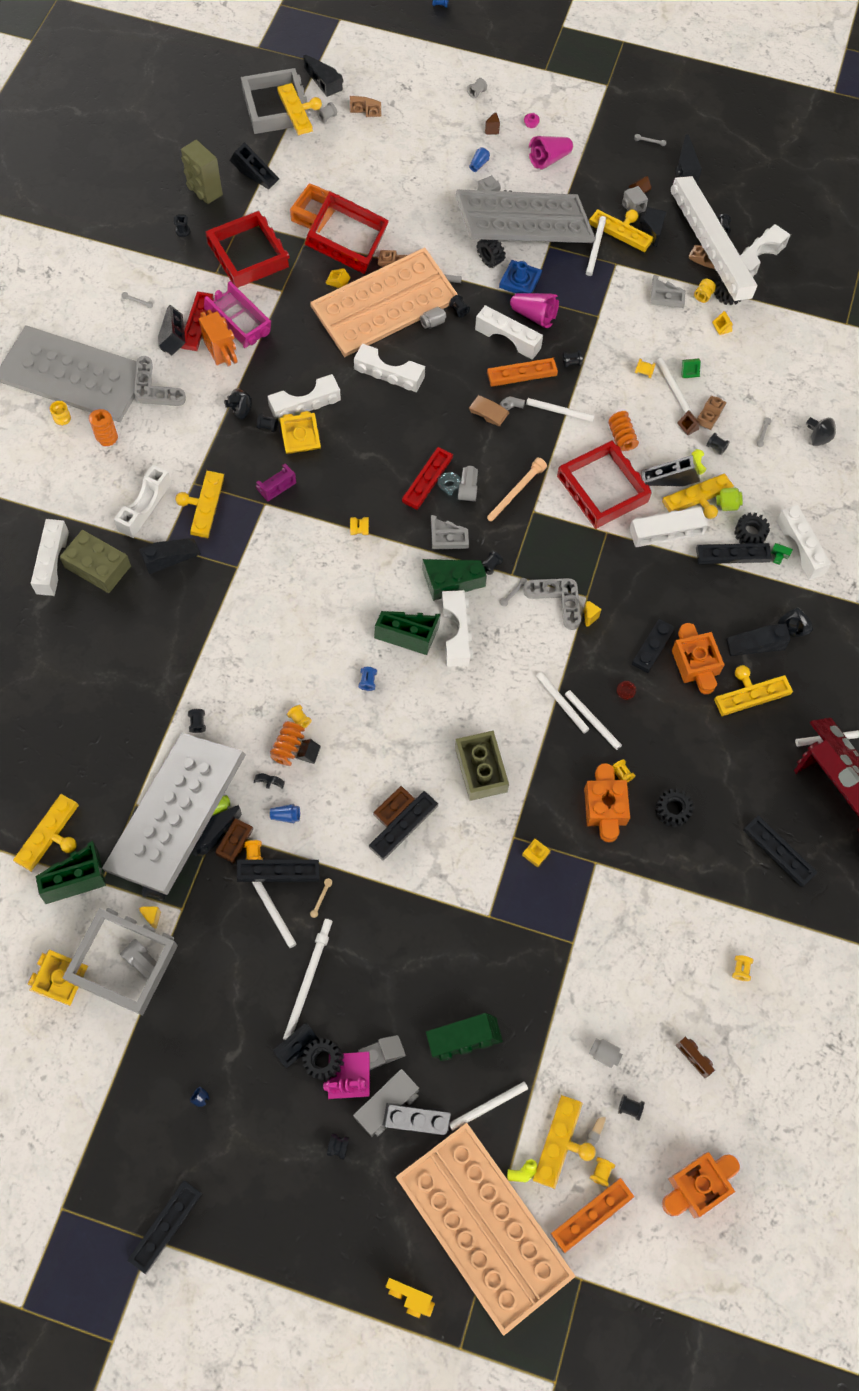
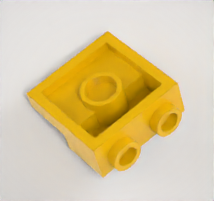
[280,411,321,454]
[27,949,88,1006]
[386,1278,435,1318]

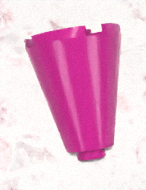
[529,136,573,170]
[510,293,559,328]

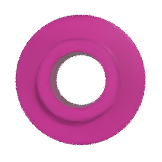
[524,113,540,128]

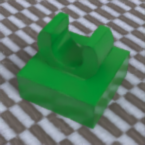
[681,358,701,378]
[771,543,793,565]

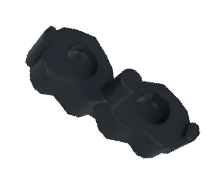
[253,773,285,790]

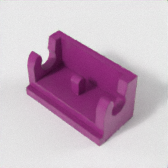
[256,464,296,502]

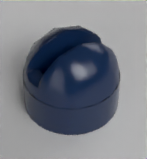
[190,1087,209,1107]

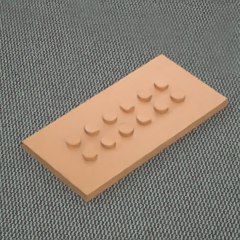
[310,247,458,357]
[396,1123,576,1336]

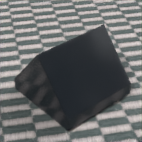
[296,739,321,764]

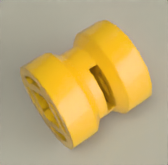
[694,279,716,303]
[50,401,71,425]
[350,517,369,535]

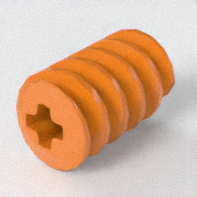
[89,409,118,446]
[608,411,639,451]
[270,721,305,766]

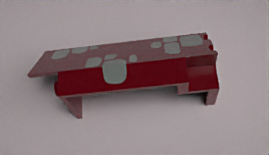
[794,718,859,831]

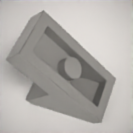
[358,1035,406,1070]

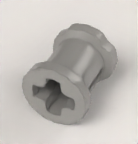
[467,78,487,98]
[317,102,337,123]

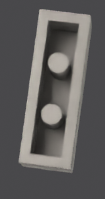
[353,1069,419,1138]

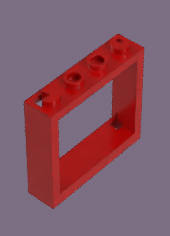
[305,191,389,274]
[205,211,290,288]
[557,440,652,529]

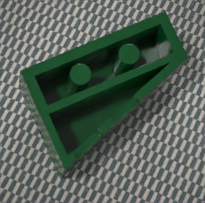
[422,559,487,601]
[374,611,441,655]
[35,840,106,904]
[426,1013,503,1061]

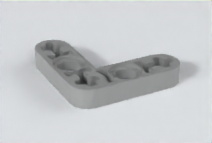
[134,356,186,406]
[523,578,581,630]

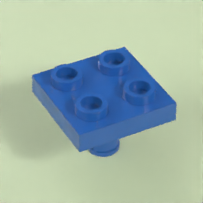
[499,260,542,294]

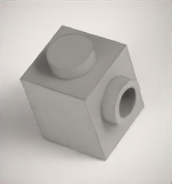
[478,175,501,191]
[622,186,648,214]

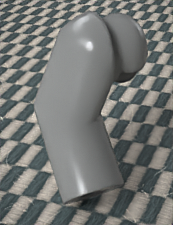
[500,396,525,410]

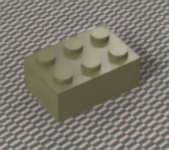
[181,139,223,204]
[60,530,131,593]
[455,730,509,801]

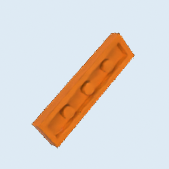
[487,358,558,387]
[550,1178,635,1253]

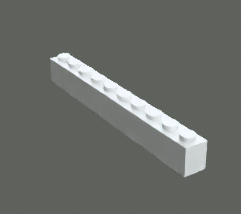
[671,176,758,301]

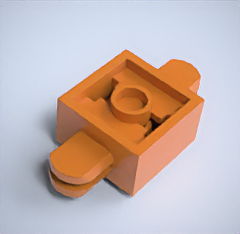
[199,309,238,366]
[672,623,724,694]
[584,763,630,842]
[662,1152,740,1219]

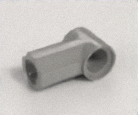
[458,466,478,502]
[120,939,157,979]

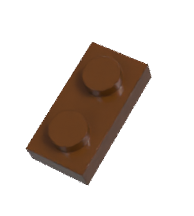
[373,786,415,827]
[215,818,253,863]
[675,1036,715,1079]

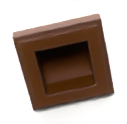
[485,113,500,135]
[629,176,652,194]
[677,410,700,435]

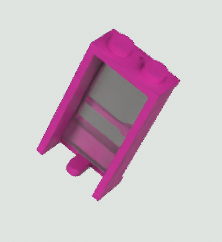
[204,281,271,348]

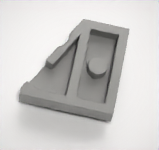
[651,275,686,308]
[431,515,469,549]

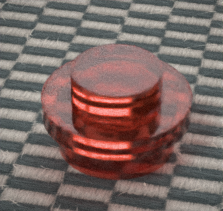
[617,681,636,700]

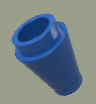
[469,147,490,172]
[270,804,301,824]

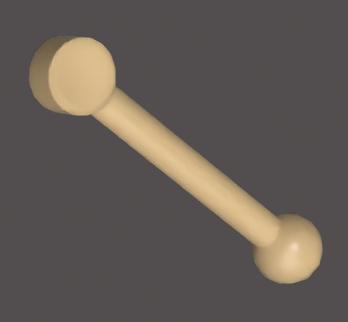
[310,878,332,918]

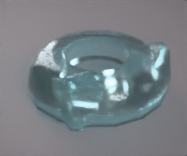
[438,472,461,495]

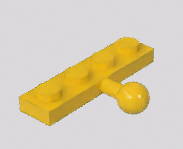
[277,83,322,135]
[589,209,653,252]
[175,471,224,538]
[662,473,734,519]
[714,665,793,716]
[13,794,79,872]
[533,1095,596,1189]

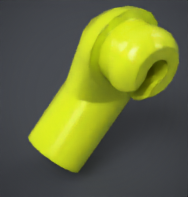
[691,449,707,475]
[507,1159,537,1182]

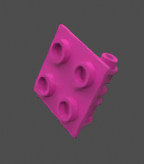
[323,1052,370,1099]

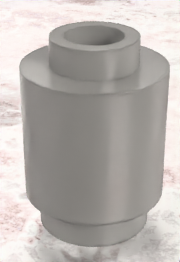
[420,307,446,329]
[589,1038,623,1068]

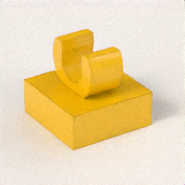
[522,839,551,867]

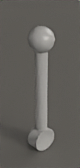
[634,134,666,146]
[121,292,153,308]
[757,417,771,447]
[501,578,527,606]

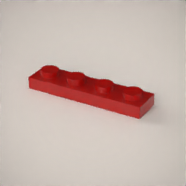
[181,291,214,351]
[402,447,453,510]

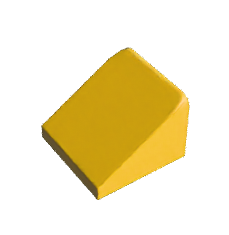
[326,269,350,288]

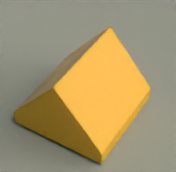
[712,311,733,335]
[584,601,602,626]
[139,907,161,929]

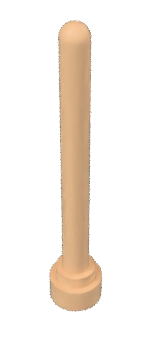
[487,457,547,521]

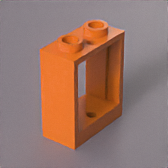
[290,183,335,233]

